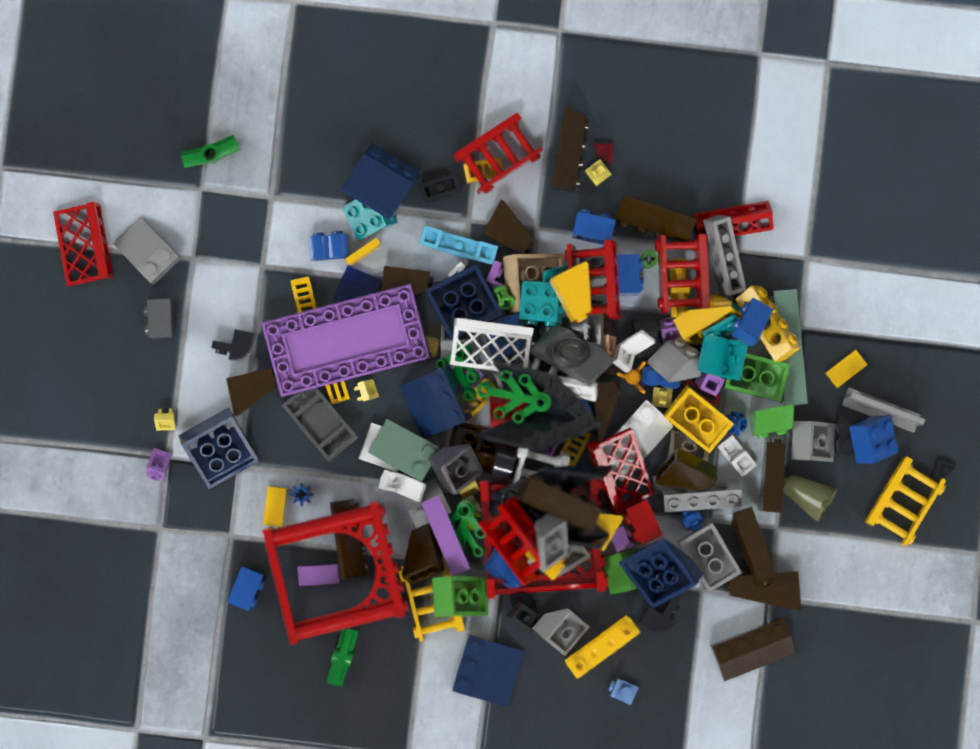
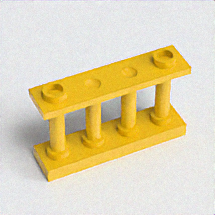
[864,456,946,546]
[399,556,465,642]
[564,615,640,679]

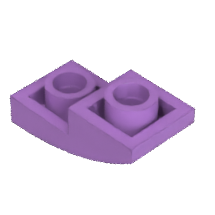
[297,563,340,586]

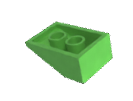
[723,353,790,402]
[748,404,794,439]
[432,576,489,617]

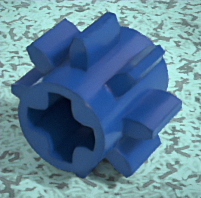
[726,411,747,435]
[290,483,314,507]
[680,510,704,532]

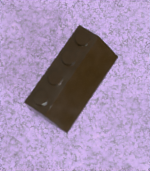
[552,108,589,192]
[615,195,697,242]
[448,422,520,480]
[514,476,602,532]
[330,499,369,580]
[710,617,796,682]

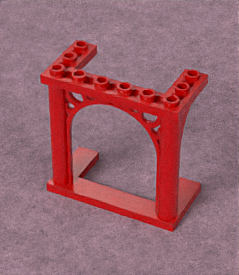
[480,479,609,599]
[262,500,409,645]

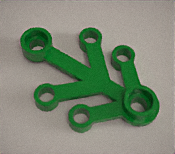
[436,342,480,401]
[477,369,551,423]
[448,500,487,557]

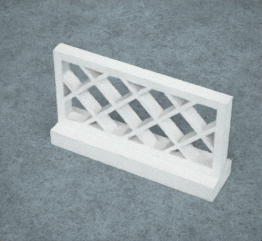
[450,318,534,371]

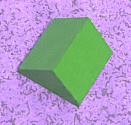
[603,548,639,595]

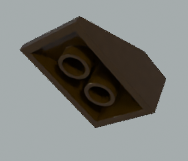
[592,381,621,442]

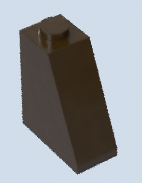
[483,200,534,254]
[381,266,433,296]
[226,368,277,417]
[656,447,718,491]
[402,524,445,584]

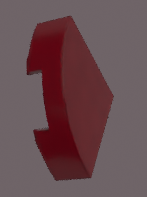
[594,143,613,164]

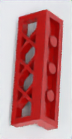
[694,201,774,241]

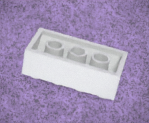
[603,400,673,483]

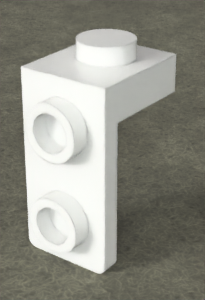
[612,330,655,373]
[378,469,426,502]

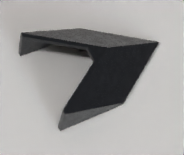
[477,361,603,452]
[490,465,613,550]

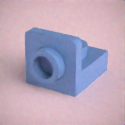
[608,677,639,705]

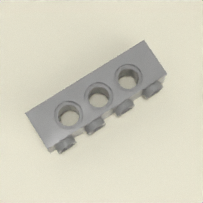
[703,215,747,296]
[662,479,742,512]

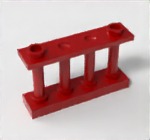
[453,112,543,195]
[655,234,710,314]
[565,240,621,323]
[478,496,541,586]

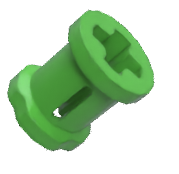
[640,250,658,269]
[492,285,515,310]

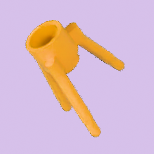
[617,361,646,394]

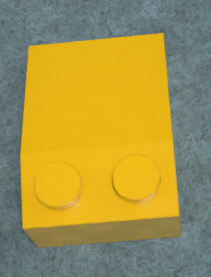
[673,306,742,345]
[663,384,734,453]

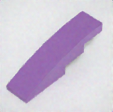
[421,495,470,576]

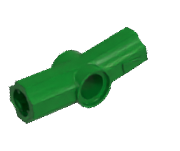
[181,135,240,168]
[327,628,359,687]

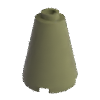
[783,475,837,522]

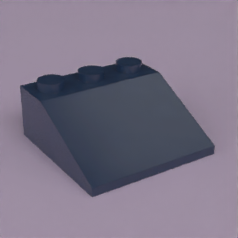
[341,143,421,220]
[425,264,503,341]
[399,365,473,439]
[178,407,259,489]
[619,538,703,608]
[452,634,524,707]

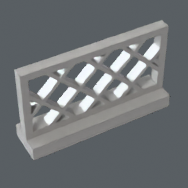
[841,388,926,433]

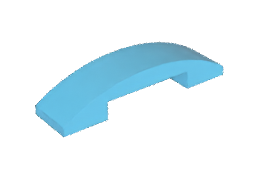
[419,226,498,265]

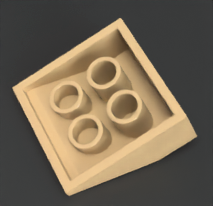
[503,254,565,314]

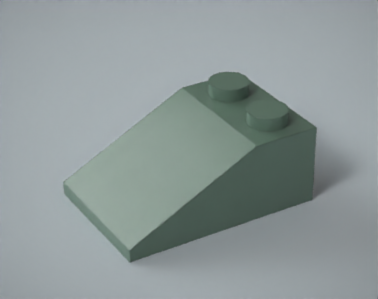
[368,419,440,482]

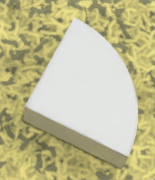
[447,262,466,278]

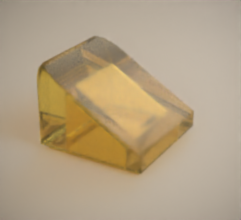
[425,336,440,359]

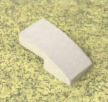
[716,434,757,477]

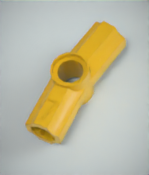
[668,258,690,317]

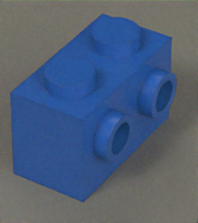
[732,298,773,347]
[227,566,266,611]

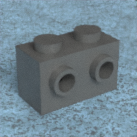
[144,299,174,339]

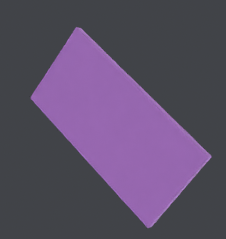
[261,283,430,397]

